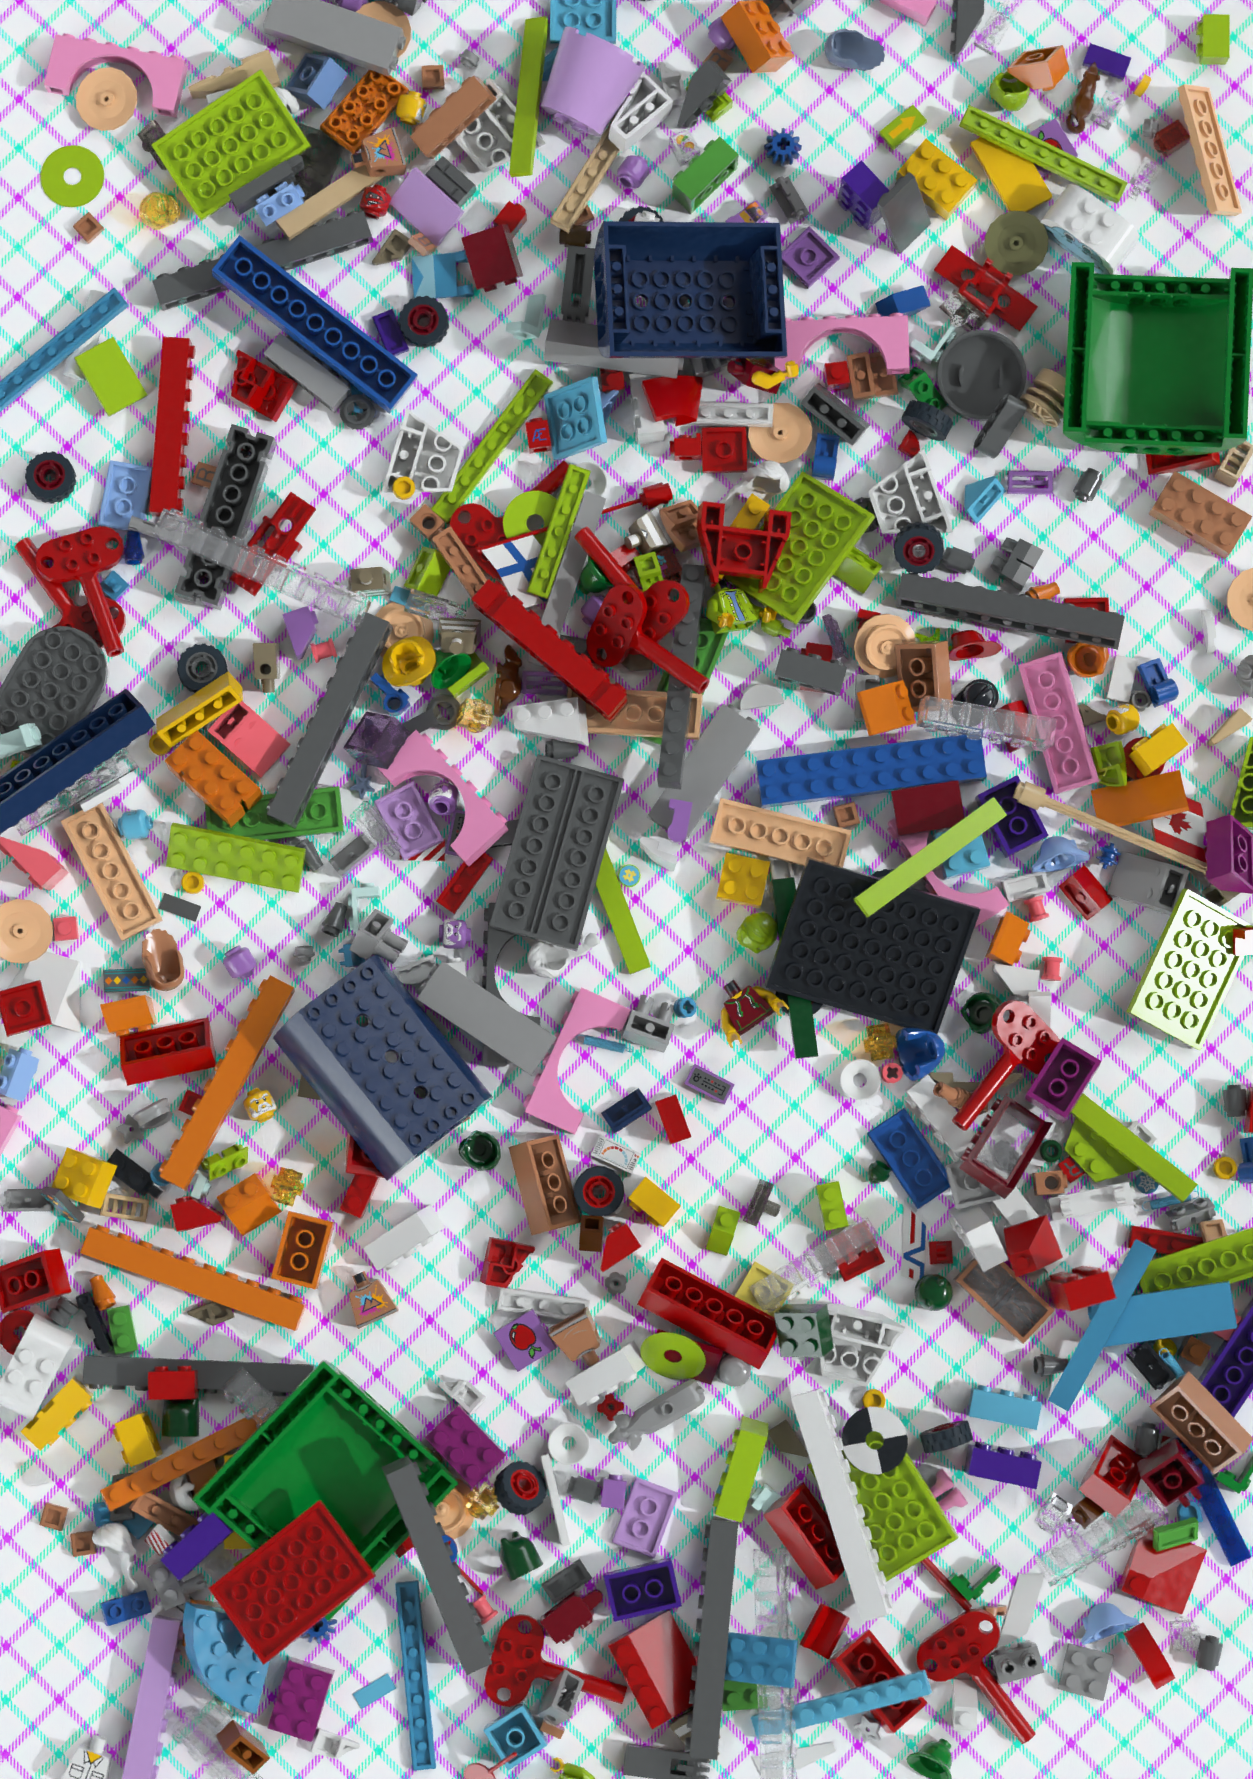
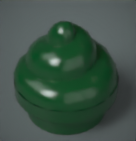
[868,1160,891,1184]

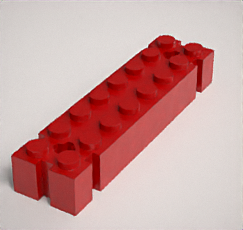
[471,579,628,723]

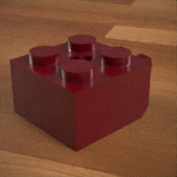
[1137,1438,1205,1508]
[540,1588,603,1645]

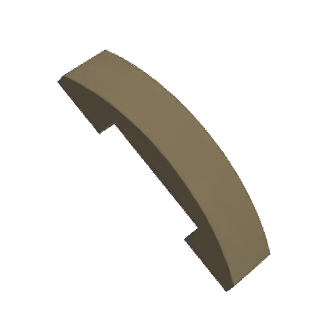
[928,1072,1022,1092]

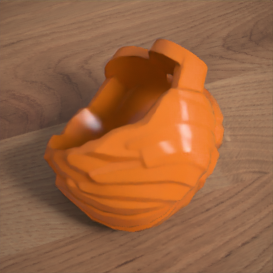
[1067,642,1109,678]

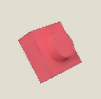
[53,916,79,942]

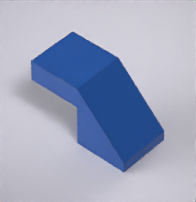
[875,285,931,317]

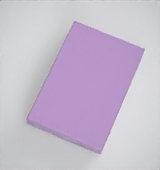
[390,167,464,247]
[373,781,444,861]
[612,1476,679,1559]

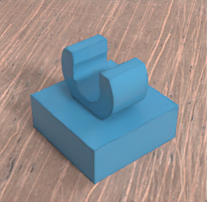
[100,570,131,602]
[338,943,365,967]
[92,1501,120,1527]

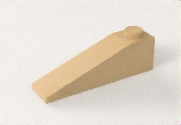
[188,49,282,99]

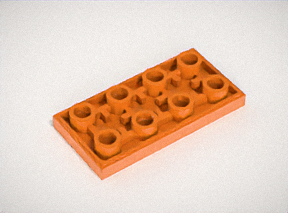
[320,70,409,154]
[1091,770,1189,831]

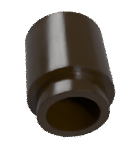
[559,225,591,247]

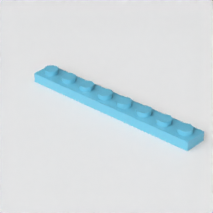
[750,1670,932,1740]

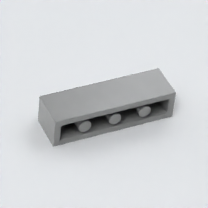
[263,333,351,413]

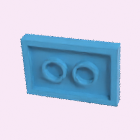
[724,1632,798,1688]

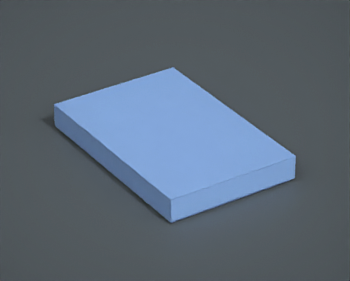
[98,460,153,534]

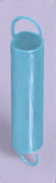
[576,1035,633,1053]
[1142,1191,1199,1211]
[1159,1348,1185,1379]

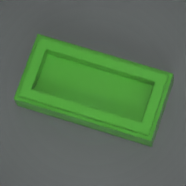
[1153,1517,1199,1551]

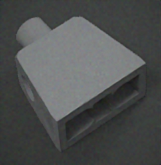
[537,1669,584,1726]

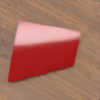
[480,1237,535,1288]

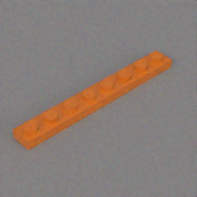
[100,1406,271,1512]

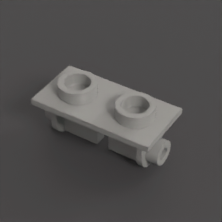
[769,176,810,225]
[1165,1197,1216,1231]

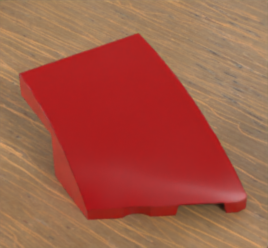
[231,350,298,422]
[641,375,703,426]

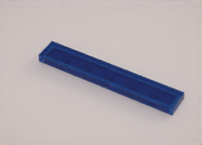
[1170,1436,1251,1567]

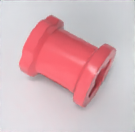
[310,637,338,663]
[1023,895,1050,923]
[1041,957,1063,981]
[881,1063,903,1084]
[473,1594,498,1625]

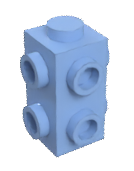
[254,181,305,226]
[0,1047,40,1102]

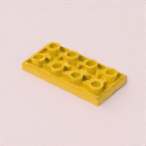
[970,121,1053,212]

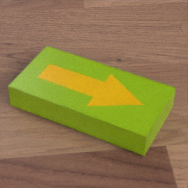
[879,104,927,150]

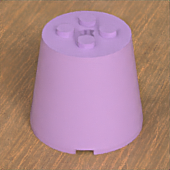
[540,27,645,137]

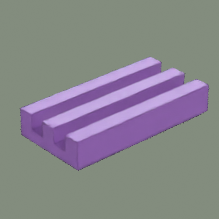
[1007,471,1053,495]
[522,671,567,696]

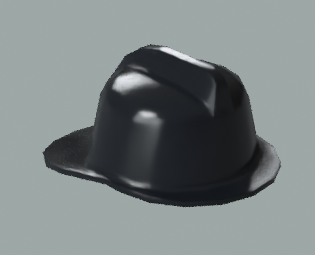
[951,679,999,728]

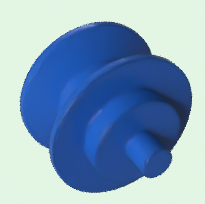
[1096,843,1121,869]

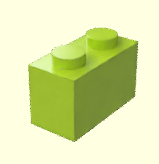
[1196,14,1230,65]
[815,1181,848,1231]

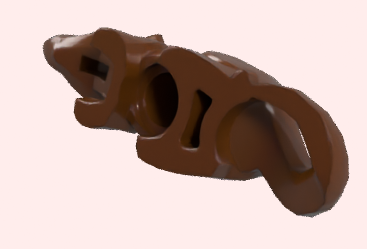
[1066,62,1100,134]
[494,644,522,717]

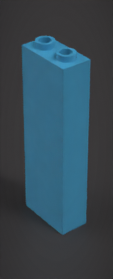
[1087,1281,1237,1347]

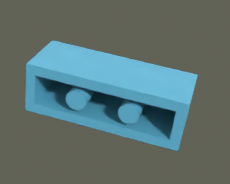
[967,1385,1042,1430]

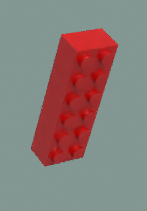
[637,1257,777,1369]
[1045,1265,1116,1312]

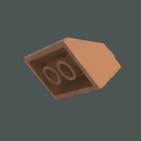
[895,641,952,712]

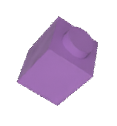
[601,1474,627,1510]

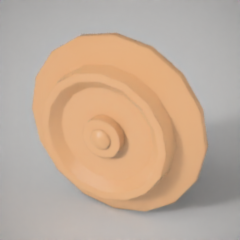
[356,1,411,58]
[76,67,137,131]
[748,403,812,463]
[1227,568,1253,631]
[375,602,434,658]
[853,614,916,678]
[0,899,53,964]
[433,1477,476,1539]

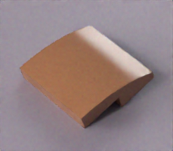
[847,352,899,400]
[659,499,700,553]

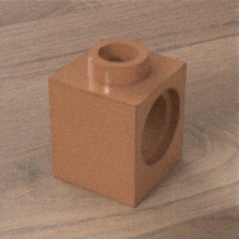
[409,504,445,542]
[1032,1170,1068,1196]

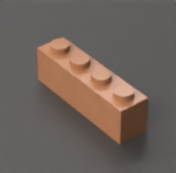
[409,76,497,159]

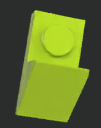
[705,1206,741,1256]

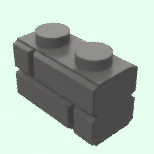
[425,156,477,208]

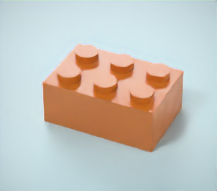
[721,0,794,73]
[271,1211,335,1290]

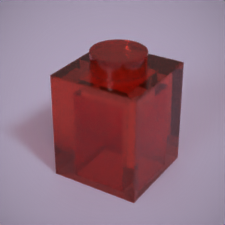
[1153,119,1190,158]

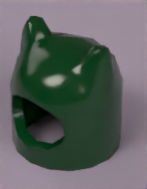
[914,1274,953,1311]
[162,1398,200,1437]
[499,1531,544,1582]

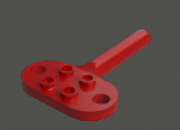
[450,460,569,581]
[35,526,124,657]
[574,526,690,655]
[14,537,126,649]
[586,584,710,694]
[952,1000,1060,1131]
[917,1609,1036,1744]
[484,1614,627,1707]

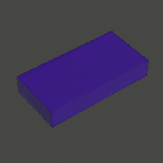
[1082,43,1131,80]
[372,309,409,356]

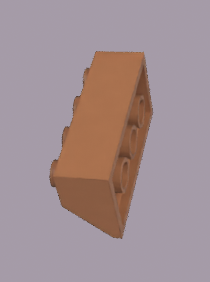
[508,1134,581,1236]
[1149,1371,1253,1474]

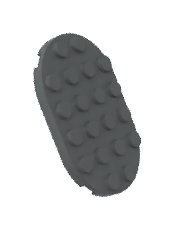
[0,626,108,755]

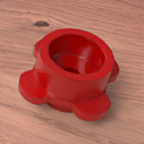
[597,1393,624,1421]

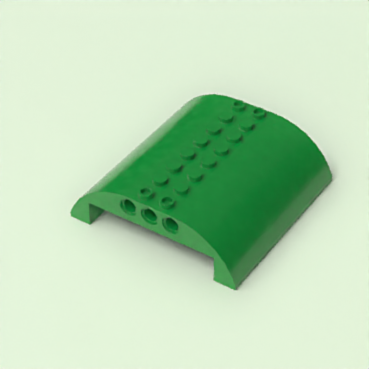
[1063,262,1253,455]
[192,1360,458,1621]

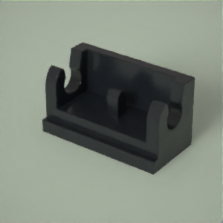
[1126,1341,1176,1391]

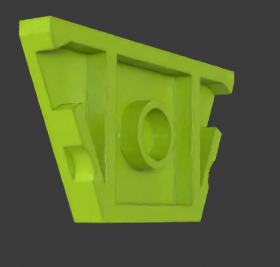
[1063,1118,1140,1183]

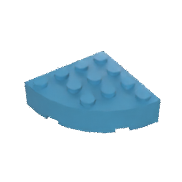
[183,1602,270,1714]

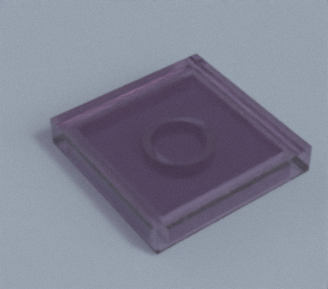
[822,614,850,663]

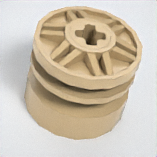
[1020,368,1066,428]

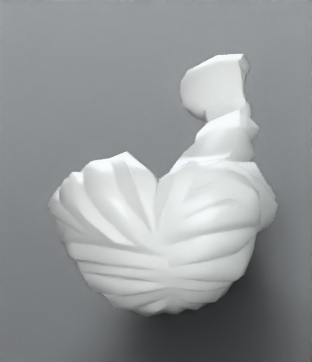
[719,460,790,511]
[528,933,600,979]
[92,1523,138,1594]

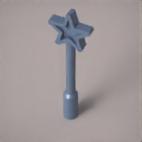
[350,718,375,799]

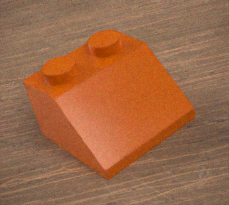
[1007,45,1069,91]
[857,680,916,736]
[985,911,1031,966]
[100,995,157,1037]
[216,1173,282,1236]

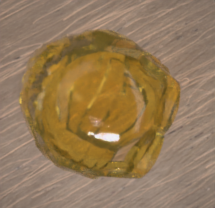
[139,192,181,230]

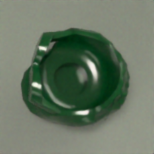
[960,992,1002,1034]
[458,1130,501,1171]

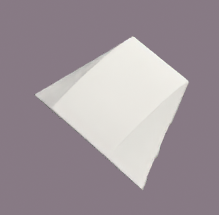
[455,77,546,173]
[381,408,465,493]
[868,448,953,534]
[7,951,81,1033]
[820,1303,905,1387]

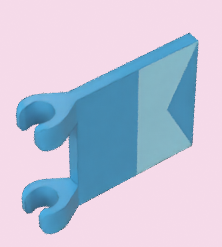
[411,250,474,299]

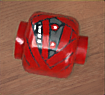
[359,184,391,220]

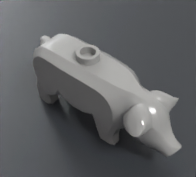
[608,1379,706,1451]

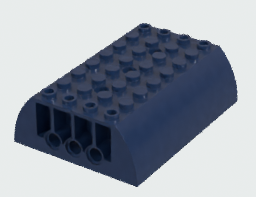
[594,221,787,358]
[273,955,493,1181]

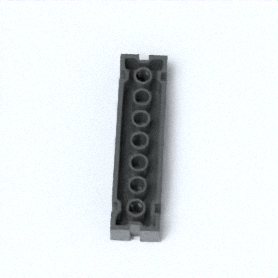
[175,424,277,611]

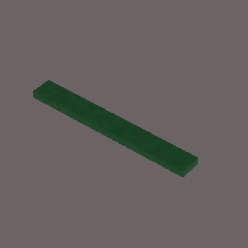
[771,877,819,1059]

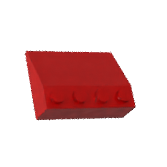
[608,1609,696,1729]

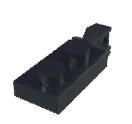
[107,1148,163,1199]
[75,1292,114,1354]

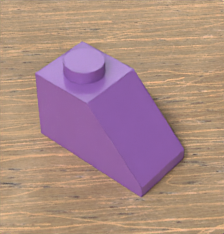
[282,606,319,660]

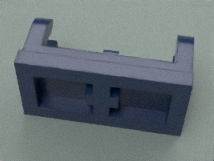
[601,1088,652,1134]

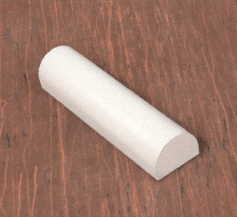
[63,289,106,381]

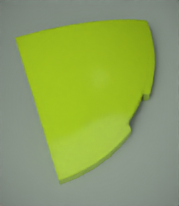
[1090,740,1127,787]

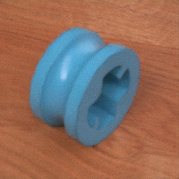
[673,997,697,1018]

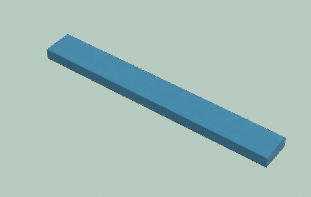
[0,287,129,412]
[1048,1239,1156,1412]
[395,1580,436,1771]

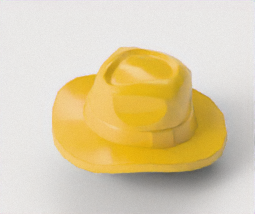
[382,636,436,687]

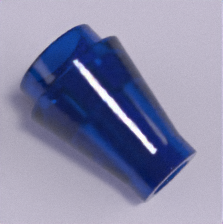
[122,530,145,565]

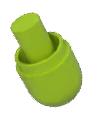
[761,619,792,638]

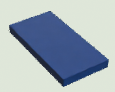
[866,1108,950,1209]

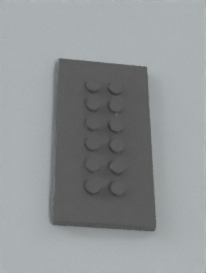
[489,754,624,952]

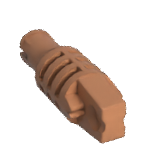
[933,1082,988,1115]

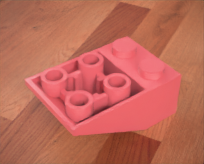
[207,701,291,778]
[0,836,69,891]

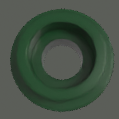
[1039,1140,1062,1162]

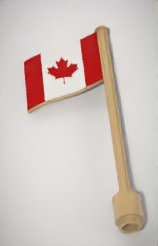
[1013,781,1207,875]

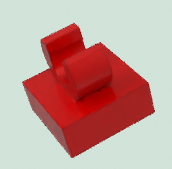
[856,608,881,630]
[928,1240,953,1265]

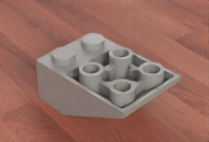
[1107,851,1190,916]

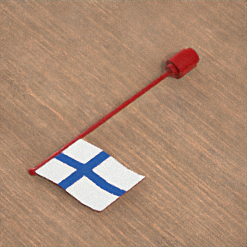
[476,482,673,608]

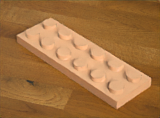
[1177,84,1242,216]
[567,687,703,740]
[709,798,852,867]
[61,802,163,941]

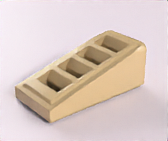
[1214,441,1253,488]
[1207,708,1253,747]
[99,1193,150,1222]

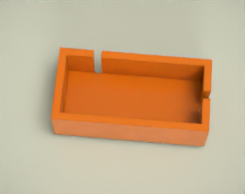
[164,730,263,828]

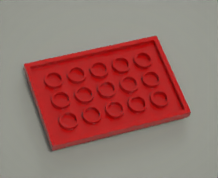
[208,1500,376,1665]

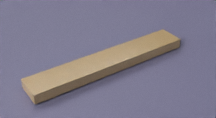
[550,116,620,233]
[275,165,386,241]

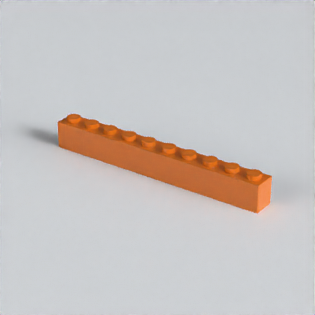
[159,975,295,1191]
[80,1224,307,1331]

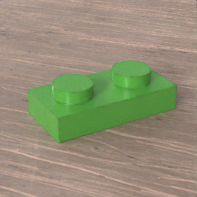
[106,1305,139,1355]

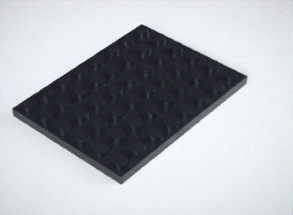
[765,857,981,1034]

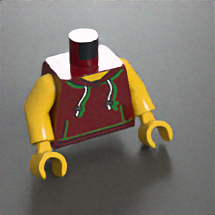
[727,358,799,394]
[721,980,789,1048]

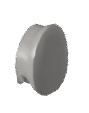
[132,1098,173,1129]

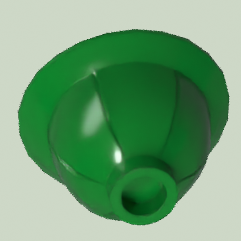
[578,555,614,595]
[430,649,472,689]
[906,1738,952,1779]

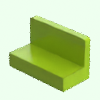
[404,546,451,600]
[833,547,883,594]
[446,651,490,699]

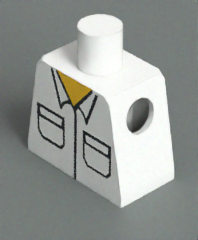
[61,1735,112,1779]

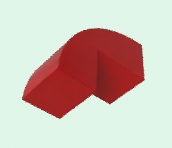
[1123,1622,1176,1690]

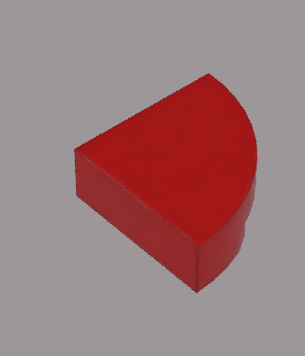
[897,429,920,458]

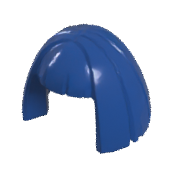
[895,1028,945,1081]

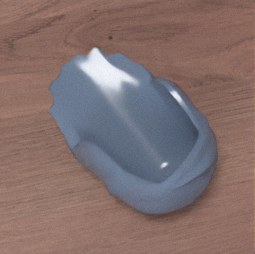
[824,28,885,71]

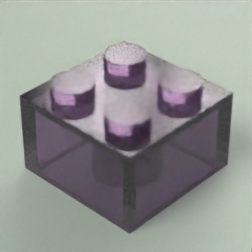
[343,711,411,769]

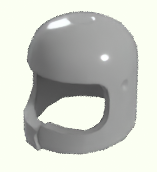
[715,1352,751,1387]

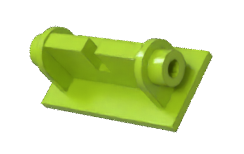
[201,1144,248,1181]

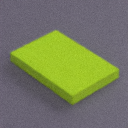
[74,337,148,417]

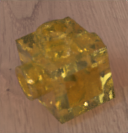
[456,698,493,733]
[863,1023,897,1062]
[270,1167,305,1207]
[465,1481,500,1521]

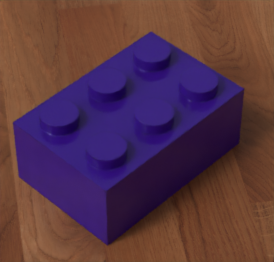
[837,160,890,230]
[974,775,1049,858]
[964,1441,1042,1489]
[160,1512,234,1580]
[604,1557,682,1622]

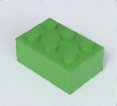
[672,136,739,214]

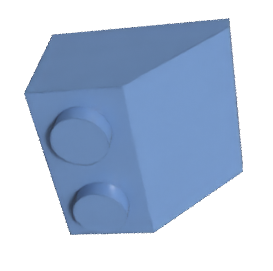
[284,53,347,110]

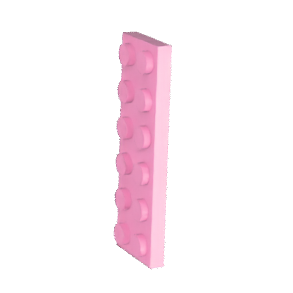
[1018,652,1099,795]

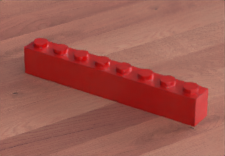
[149,337,196,518]

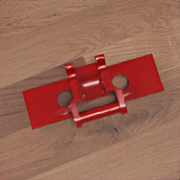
[933,245,1038,332]
[229,491,316,597]

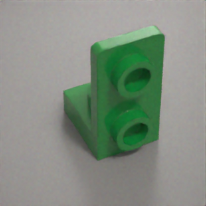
[898,366,946,410]
[1212,1456,1253,1494]
[947,1564,1002,1601]

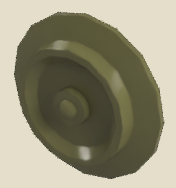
[984,211,1049,275]

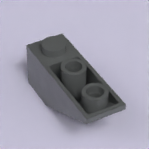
[950,0,985,62]
[677,60,732,129]

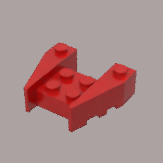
[696,501,792,593]

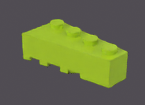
[1230,737,1253,830]
[712,1416,769,1523]

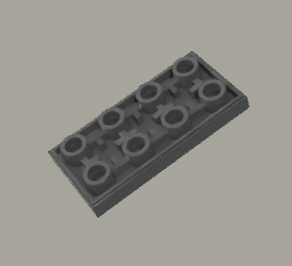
[877,172,931,254]

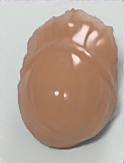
[142,929,185,991]

